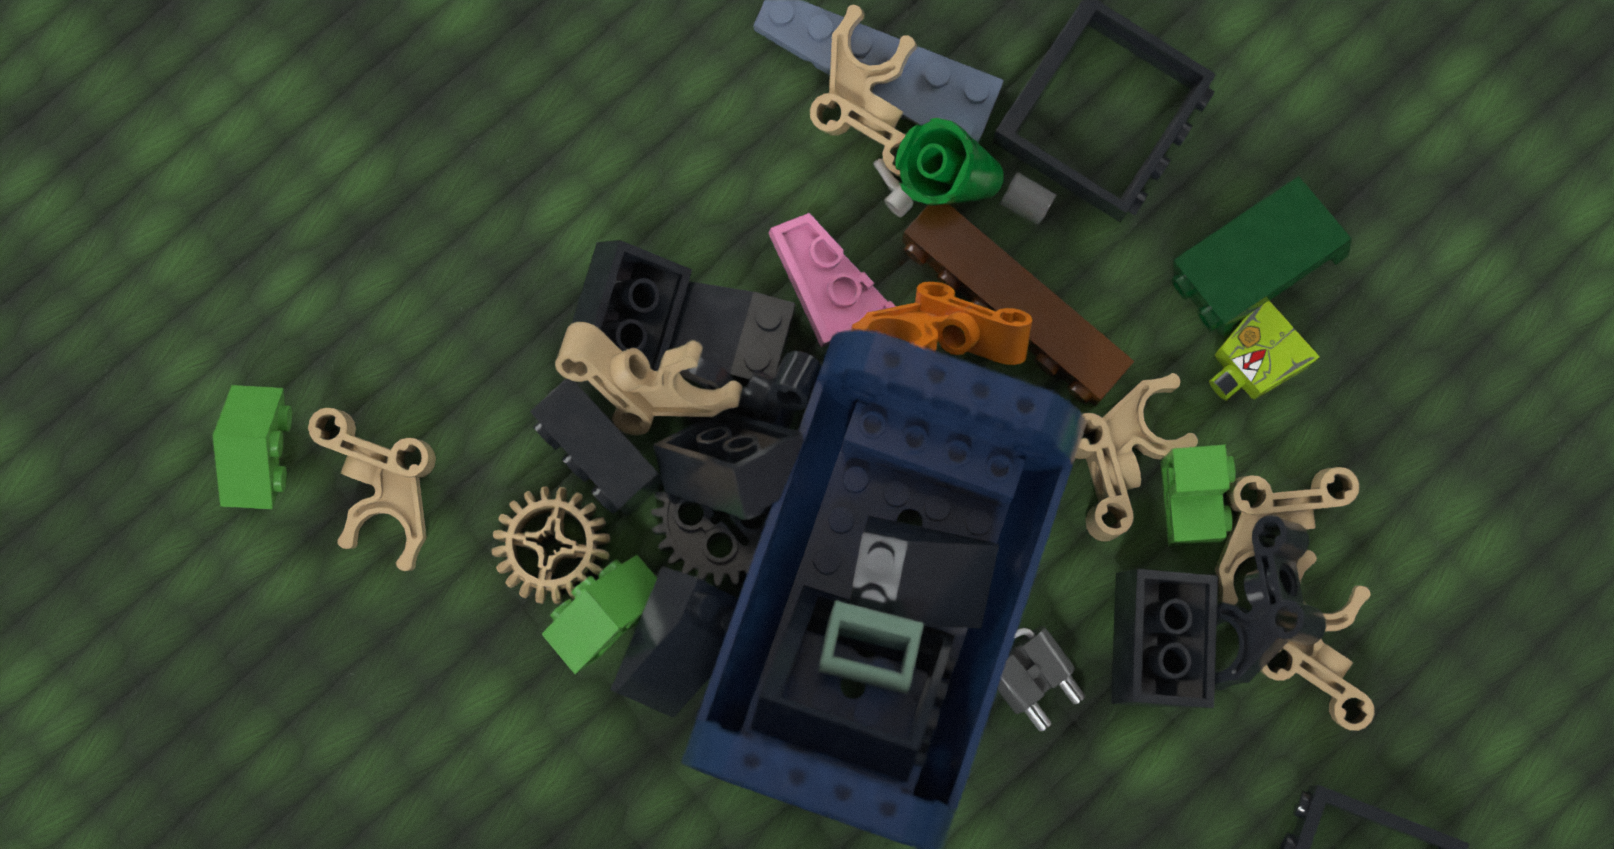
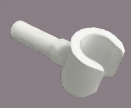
[874,159,913,217]

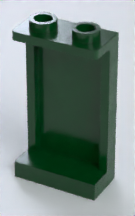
[1171,176,1352,339]

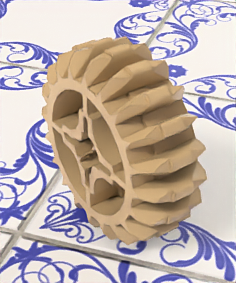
[492,487,610,604]

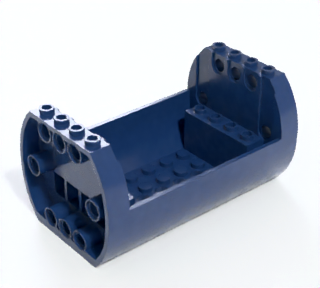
[681,330,1087,849]

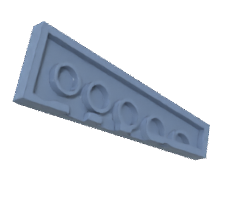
[754,0,1004,143]

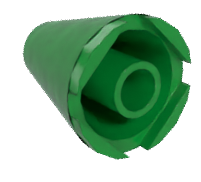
[895,118,1004,205]

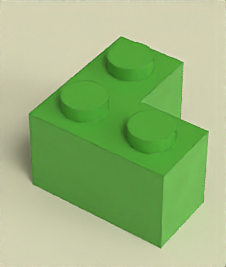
[213,385,292,509]
[1160,445,1235,547]
[542,555,657,674]

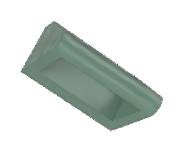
[819,601,923,694]

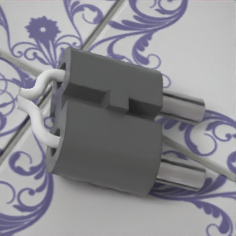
[997,626,1085,731]

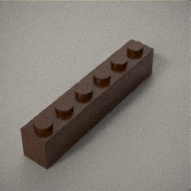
[902,204,1134,407]

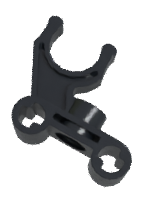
[679,351,821,429]
[1215,515,1326,691]

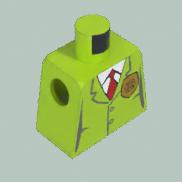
[1209,301,1319,400]

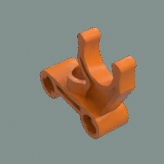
[851,282,1033,365]

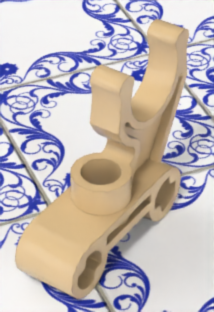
[810,5,917,177]
[555,322,743,435]
[1075,373,1198,541]
[308,408,436,571]
[1215,467,1359,605]
[1261,550,1374,730]

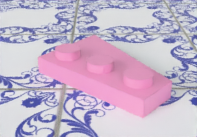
[769,213,896,347]

